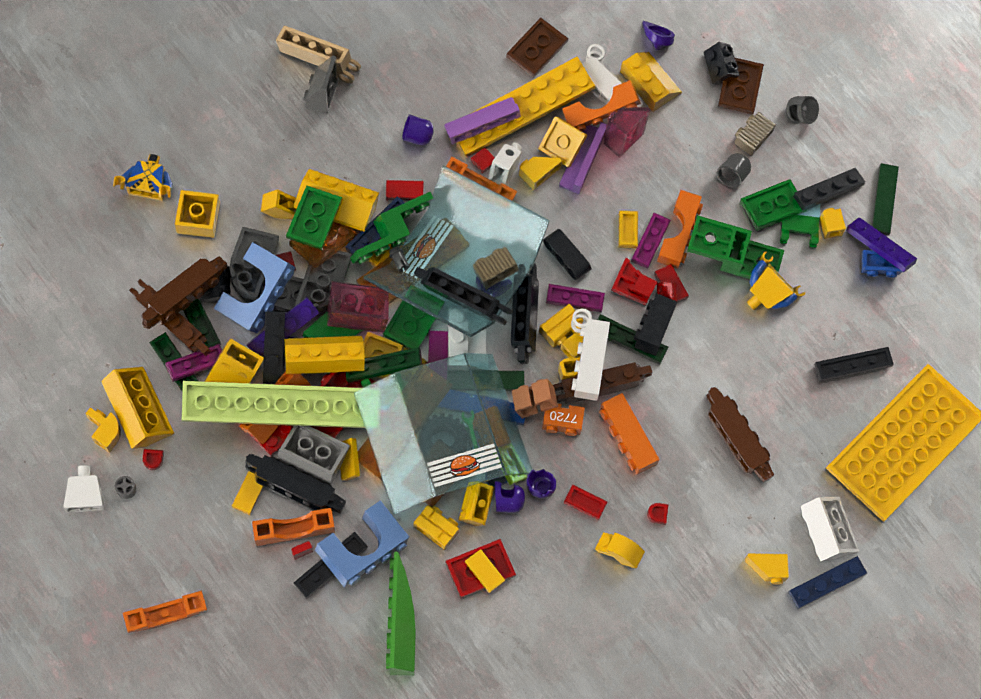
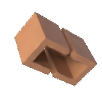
[512,379,558,419]

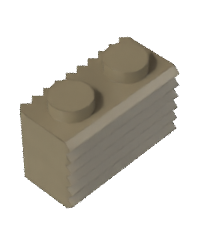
[734,112,776,156]
[473,247,519,289]

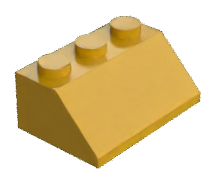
[620,52,682,112]

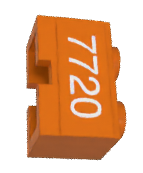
[542,403,585,436]

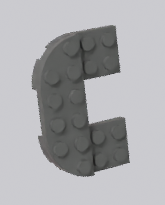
[230,227,352,313]

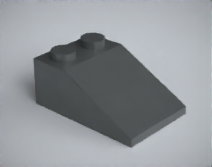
[303,56,338,114]

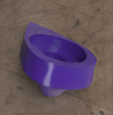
[642,20,675,50]

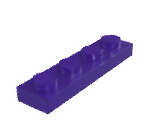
[846,217,917,272]
[247,297,319,357]

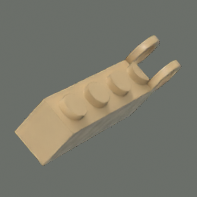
[276,25,361,83]

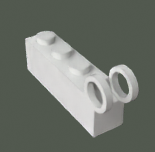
[582,44,643,125]
[571,309,610,401]

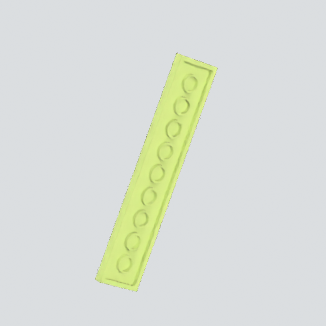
[181,381,380,429]

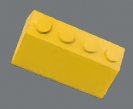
[293,169,379,232]
[284,336,365,374]
[101,367,174,449]

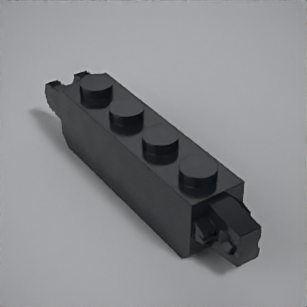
[511,264,539,364]
[414,267,513,325]
[245,454,346,513]

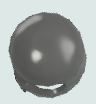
[786,96,819,124]
[716,153,752,187]

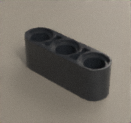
[543,229,592,281]

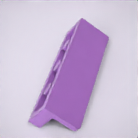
[444,97,521,145]
[559,122,608,194]

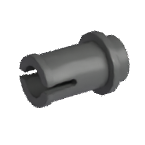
[389,247,410,272]

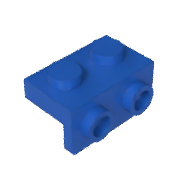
[861,250,902,278]

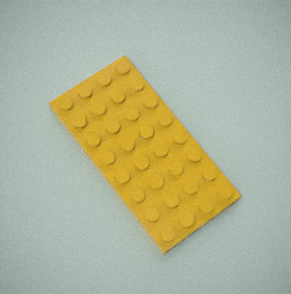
[826,364,981,522]

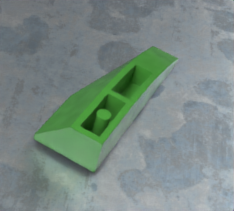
[386,552,416,676]

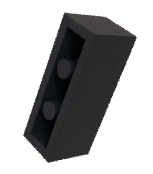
[634,293,677,356]

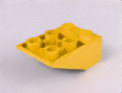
[204,338,264,383]

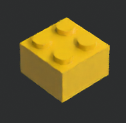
[175,190,220,238]

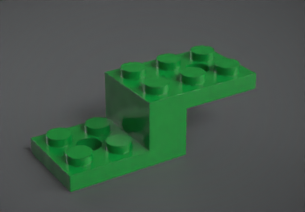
[350,191,434,265]
[687,215,784,279]

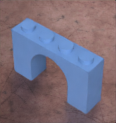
[214,242,296,333]
[315,501,409,587]

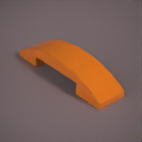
[443,157,517,208]
[123,590,207,633]

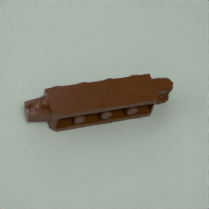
[141,256,227,329]
[129,279,211,357]
[553,362,653,404]
[706,387,774,483]

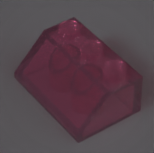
[603,107,650,158]
[327,281,389,333]

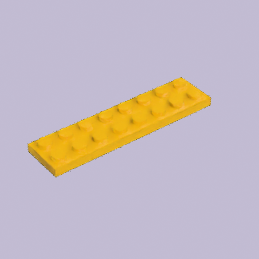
[458,57,595,157]

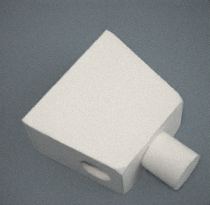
[489,143,522,185]
[64,465,105,513]

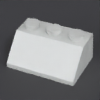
[448,311,487,371]
[800,497,860,561]

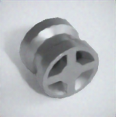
[115,476,137,499]

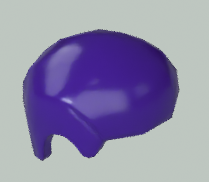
[526,469,556,498]

